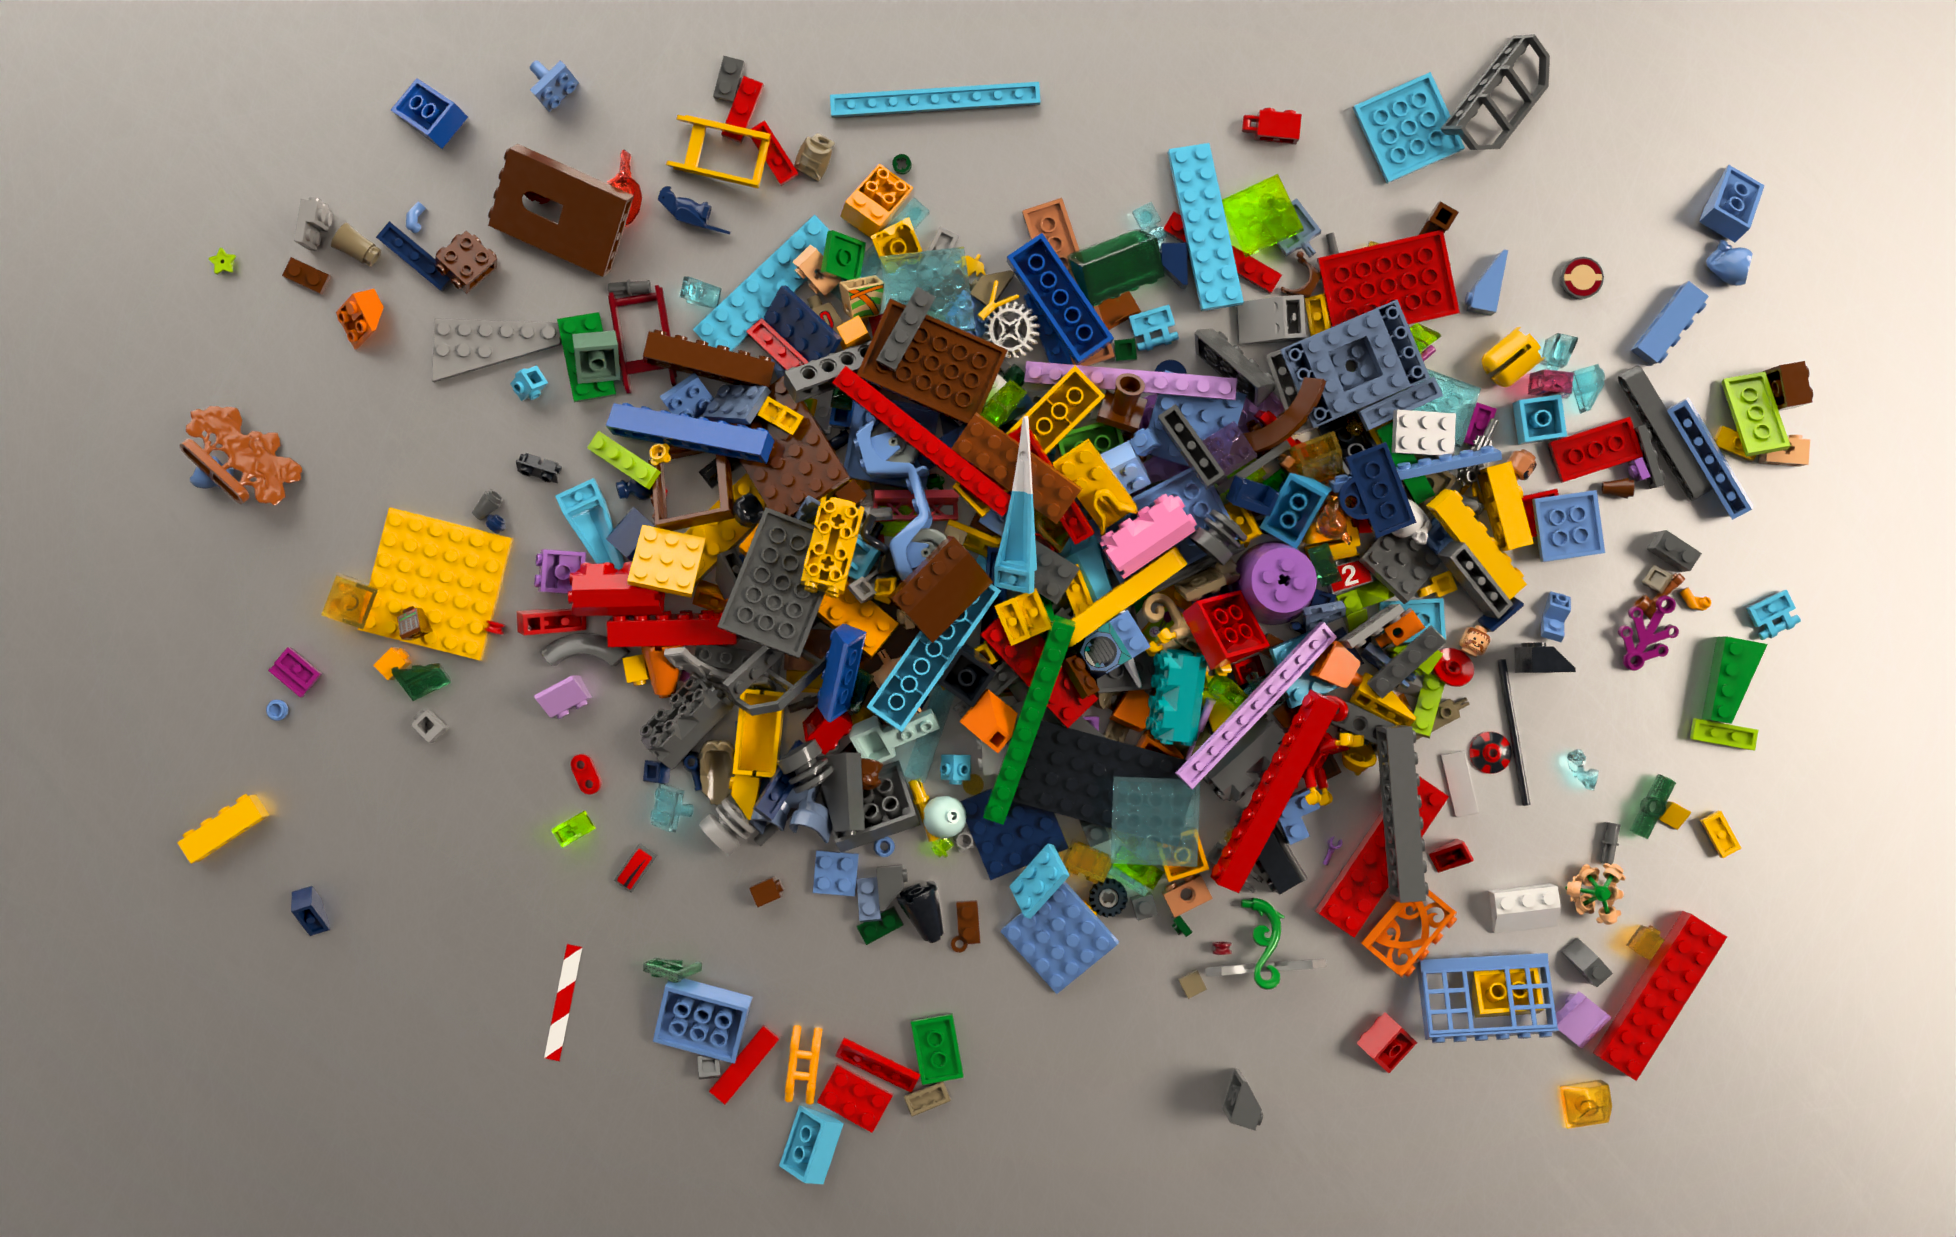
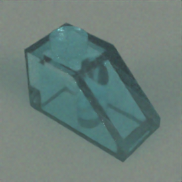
[1540,333,1578,371]
[1568,364,1605,414]

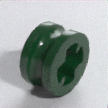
[892,154,912,175]

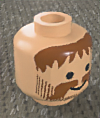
[1459,625,1491,658]

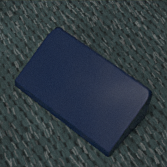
[1478,597,1524,632]

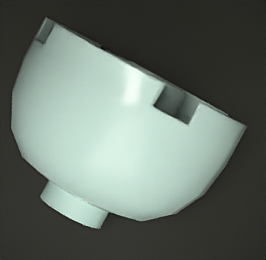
[923,796,967,838]

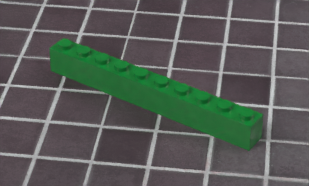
[983,615,1076,825]

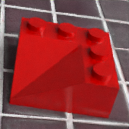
[1182,590,1270,670]

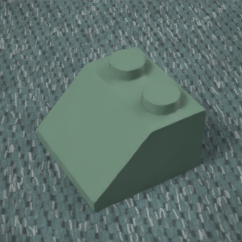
[572,330,621,384]

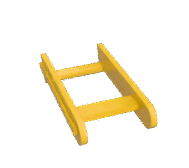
[666,115,771,189]

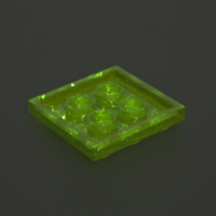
[1222,174,1304,258]

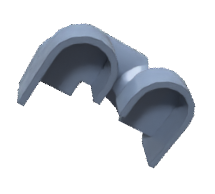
[750,781,833,843]

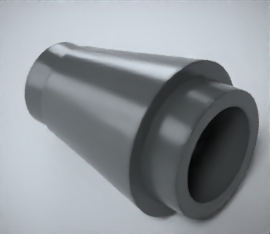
[472,489,503,520]

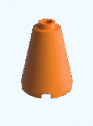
[641,646,684,698]

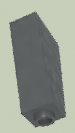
[816,753,865,836]

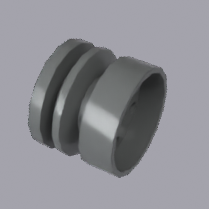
[1189,509,1248,566]
[777,738,834,794]

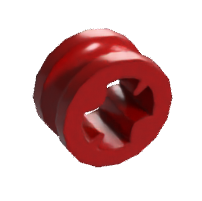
[485,620,506,635]

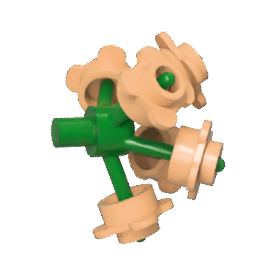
[1565,863,1626,925]

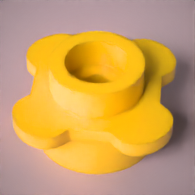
[649,443,671,466]

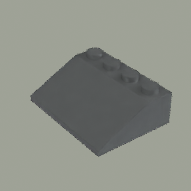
[1195,329,1275,407]
[819,760,921,853]

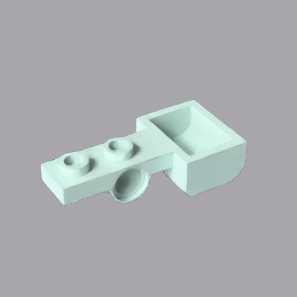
[849,708,940,762]

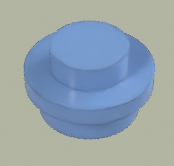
[266,700,288,721]

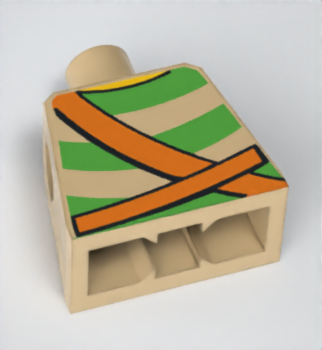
[839,275,885,327]

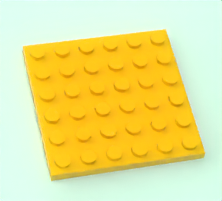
[357,507,513,661]

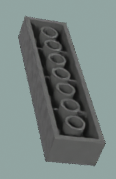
[1376,725,1429,903]

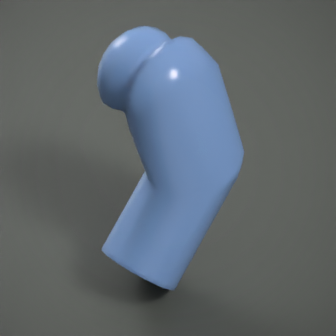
[406,201,426,233]

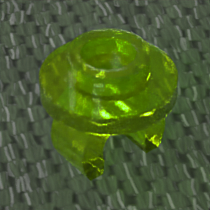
[931,838,954,858]

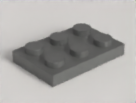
[1034,540,1080,605]

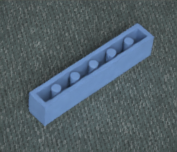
[1667,397,1753,520]

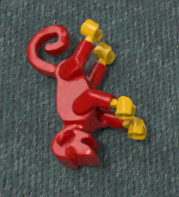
[1295,695,1364,806]

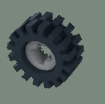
[1089,878,1128,918]

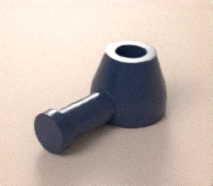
[682,751,702,791]

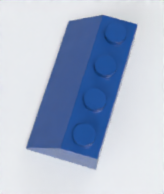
[817,623,867,723]

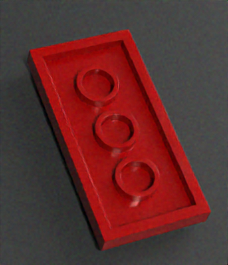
[1548,417,1643,483]

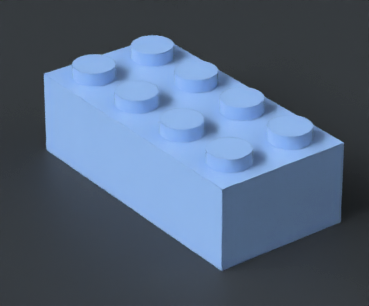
[1075,441,1151,516]

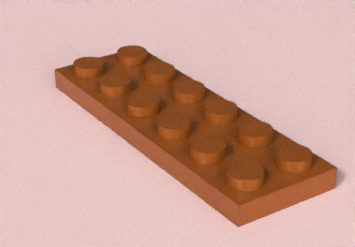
[951,412,1083,524]

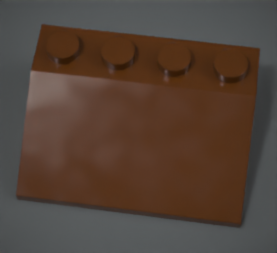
[888,536,993,643]

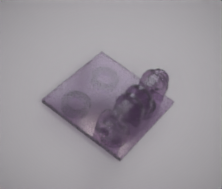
[1202,421,1258,477]

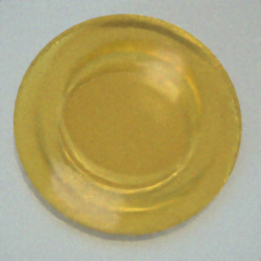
[963,774,984,795]

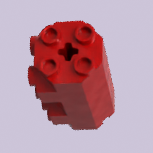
[568,562,665,616]

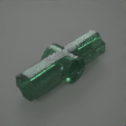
[1630,774,1676,839]

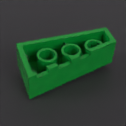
[1702,636,1768,724]

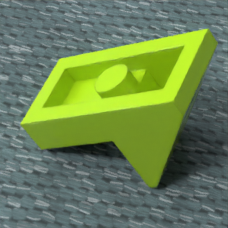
[1336,589,1368,633]

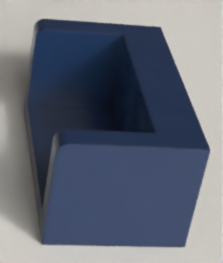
[1225,475,1279,517]

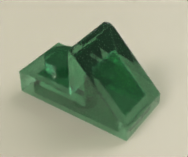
[1308,542,1342,587]

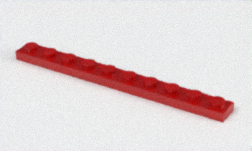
[832,366,1011,517]

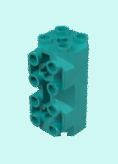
[1145,649,1207,746]

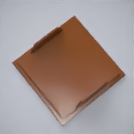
[1093,276,1141,330]

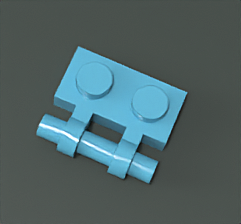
[1128,304,1179,351]
[1746,590,1801,640]

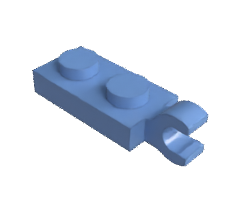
[1361,642,1417,690]

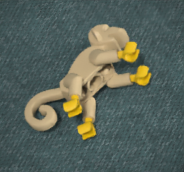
[1142,593,1242,688]

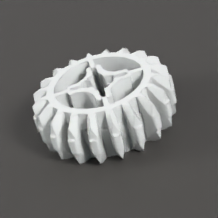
[984,301,1040,358]

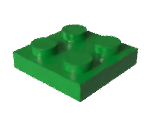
[821,230,866,281]

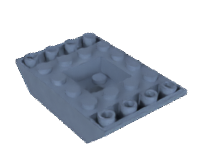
[1280,300,1430,428]

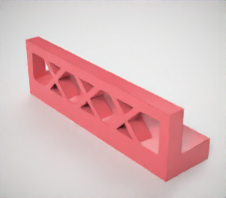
[873,490,959,522]

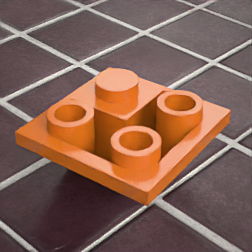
[336,289,384,349]
[959,688,1018,753]

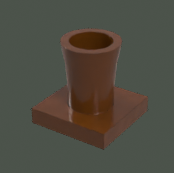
[1096,373,1147,433]

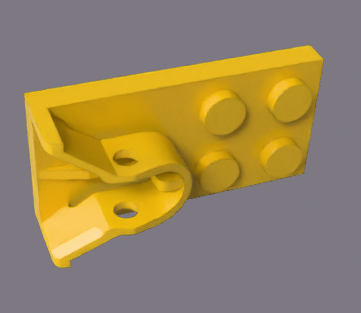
[1053,439,1138,536]

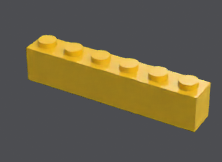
[1426,488,1527,600]

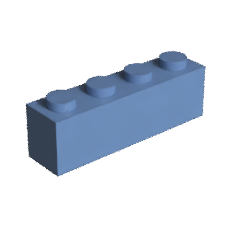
[1631,281,1709,366]

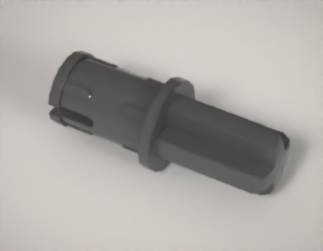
[608,279,651,296]
[1601,822,1621,865]

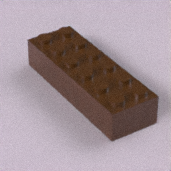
[643,329,775,389]

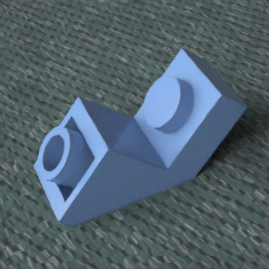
[1541,591,1571,642]

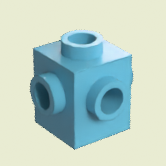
[510,365,548,401]
[940,754,971,785]

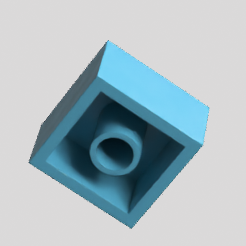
[1512,394,1567,445]

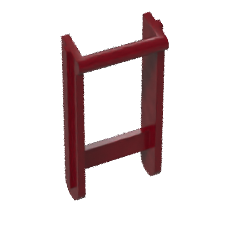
[608,285,678,394]

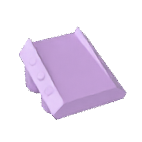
[1556,991,1612,1049]

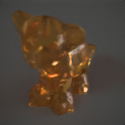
[1315,487,1356,545]

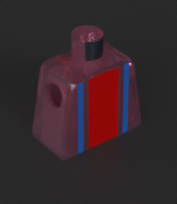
[1528,370,1574,399]

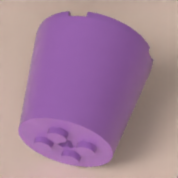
[1231,541,1317,625]

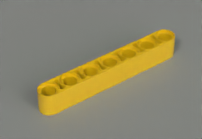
[1068,546,1188,648]

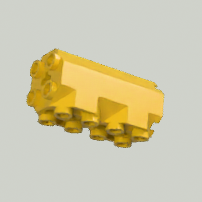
[801,497,865,598]

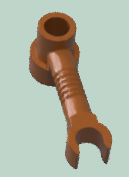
[1633,573,1686,620]

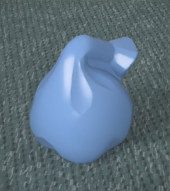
[1706,240,1753,286]

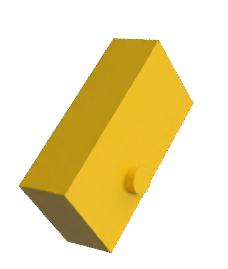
[1477,461,1534,552]

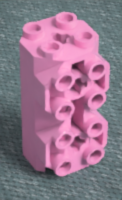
[1099,494,1197,579]

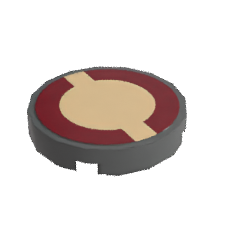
[1560,257,1604,300]

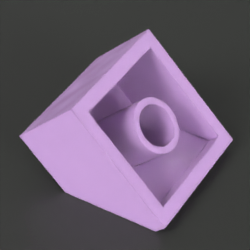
[534,675,592,719]

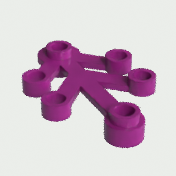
[1618,595,1679,671]

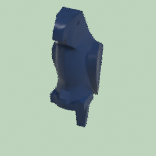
[658,186,731,235]

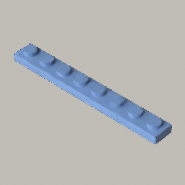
[1329,446,1502,493]

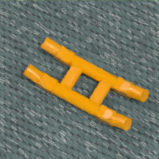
[785,1025,823,1105]

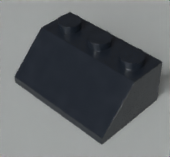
[1514,642,1576,673]

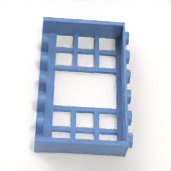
[1416,953,1559,1043]

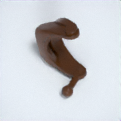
[1281,251,1321,298]

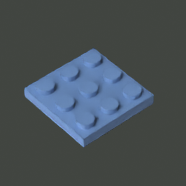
[1532,490,1605,562]

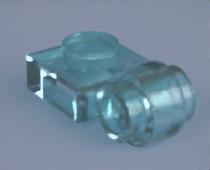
[1132,202,1167,245]

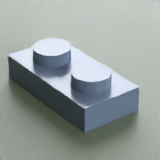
[857,877,881,922]

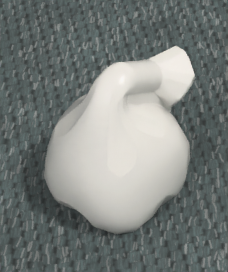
[1391,499,1432,545]

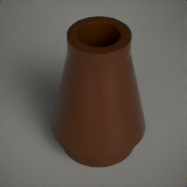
[1602,478,1634,499]

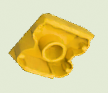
[871,217,924,274]

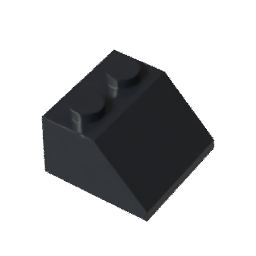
[937,643,996,707]

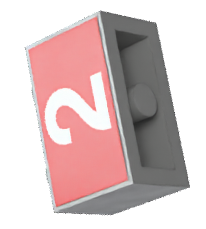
[1322,556,1373,594]

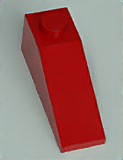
[516,609,587,635]

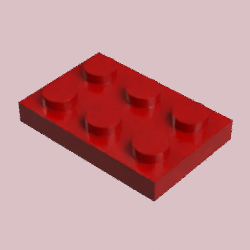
[817,1064,893,1133]

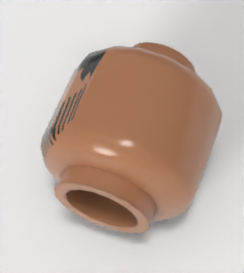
[1507,449,1537,481]

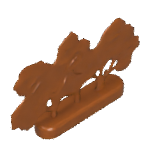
[180,406,302,505]

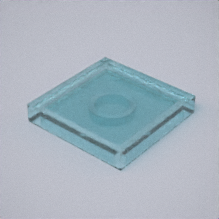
[1105,863,1148,896]

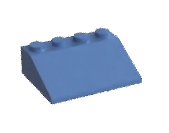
[653,975,753,1064]

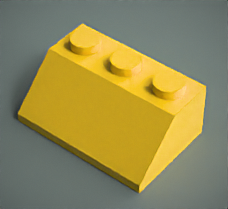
[1472,968,1544,1018]

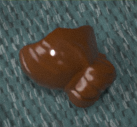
[861,758,883,791]

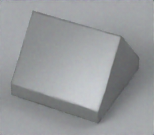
[1396,675,1423,697]

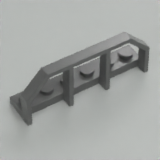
[1441,34,1550,150]
[723,616,833,716]

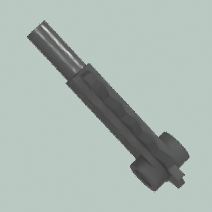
[1457,418,1499,487]

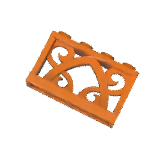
[1361,890,1457,978]

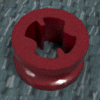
[1213,942,1232,955]

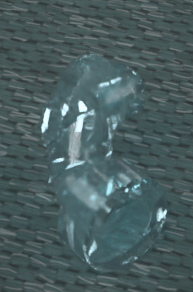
[1567,749,1599,791]

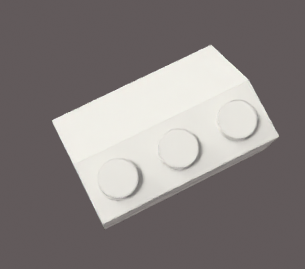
[1488,883,1561,933]

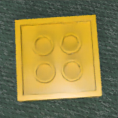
[627,525,706,598]

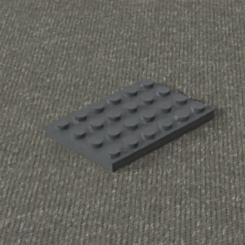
[717,507,826,659]

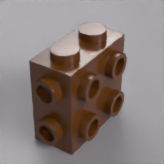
[435,230,497,294]

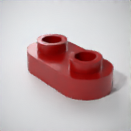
[571,754,602,795]

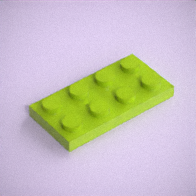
[1721,372,1791,457]

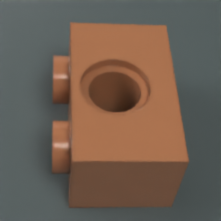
[1161,874,1213,917]

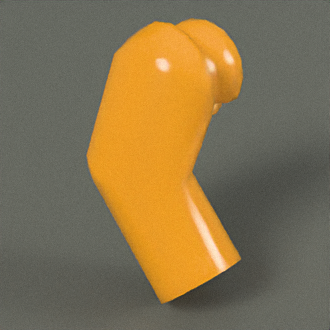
[1679,587,1711,611]

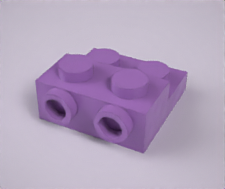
[534,549,586,594]

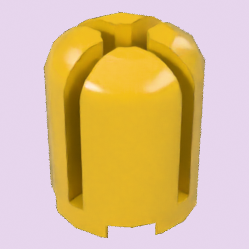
[1481,327,1545,387]
[1302,515,1361,564]

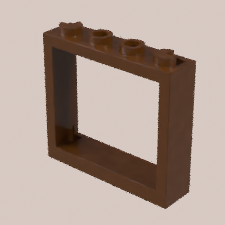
[648,445,735,531]

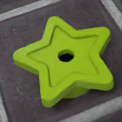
[209,248,236,274]

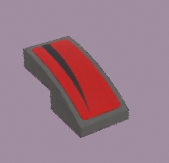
[614,844,657,892]

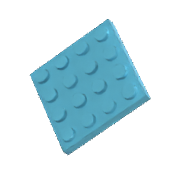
[1353,72,1465,184]

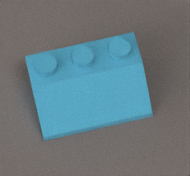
[779,1106,844,1184]

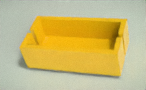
[733,688,785,777]

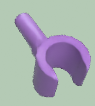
[1323,836,1343,866]

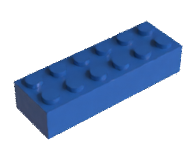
[1006,233,1114,365]

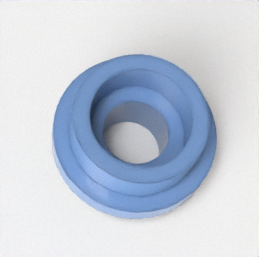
[874,837,895,857]

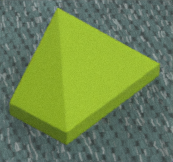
[1355,580,1395,608]

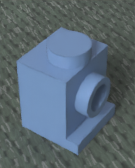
[1129,427,1162,456]

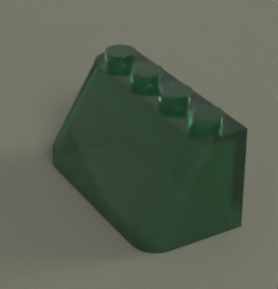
[1067,229,1165,306]

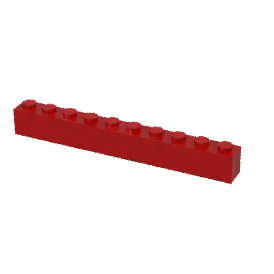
[1210,689,1340,893]

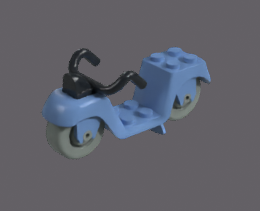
[854,418,947,581]

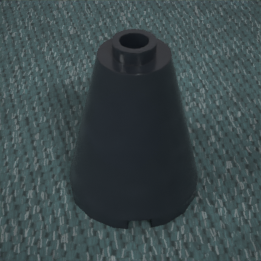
[896,881,944,943]

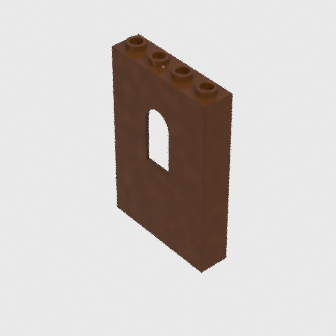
[488,144,634,277]

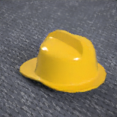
[1338,730,1377,776]

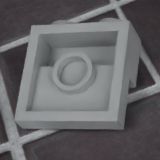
[294,197,333,251]

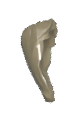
[698,740,735,806]

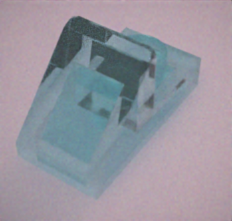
[680,276,722,309]

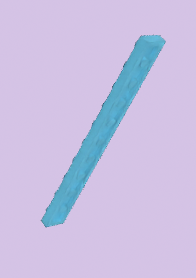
[830,82,1041,118]

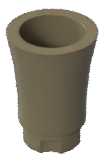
[331,222,382,267]

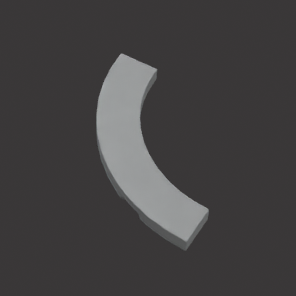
[664,647,777,694]
[1205,959,1327,976]

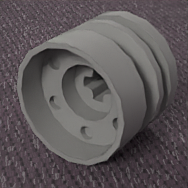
[699,798,756,855]

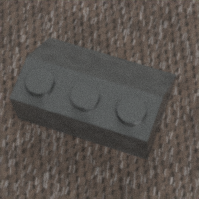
[1222,1068,1263,1130]

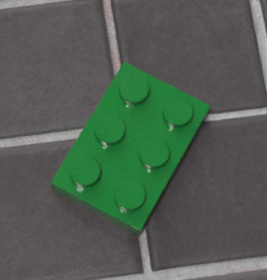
[911,1013,964,1085]

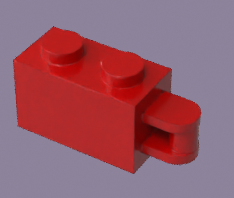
[1242,108,1302,145]

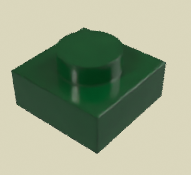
[1114,338,1137,362]
[1171,915,1192,937]

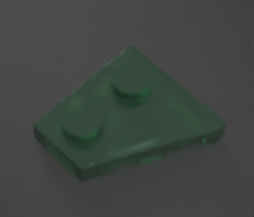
[391,663,451,701]
[643,958,702,983]

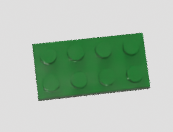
[557,312,616,403]

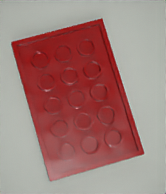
[1317,230,1460,327]

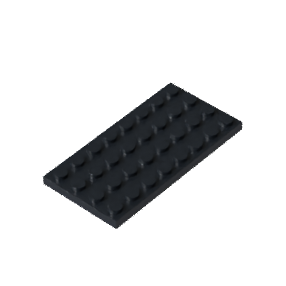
[1012,720,1194,847]

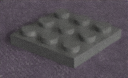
[1358,533,1442,604]

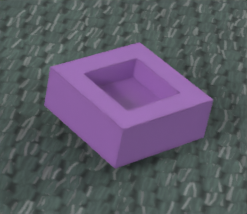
[1628,457,1650,482]

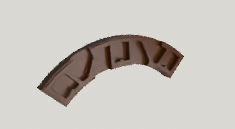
[1229,377,1326,456]

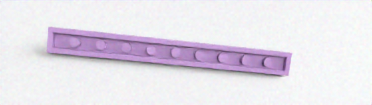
[1024,361,1238,401]
[1175,622,1337,789]

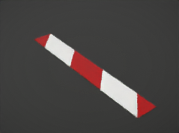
[544,944,582,1061]

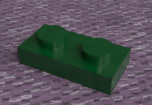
[856,906,904,945]

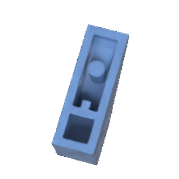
[1465,249,1508,316]

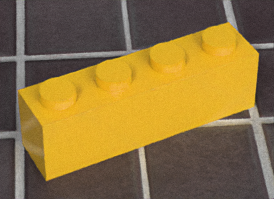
[177,794,270,864]

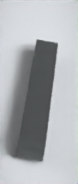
[1618,366,1712,501]

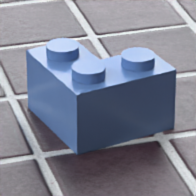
[1277,788,1320,845]

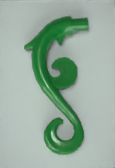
[1241,898,1285,990]

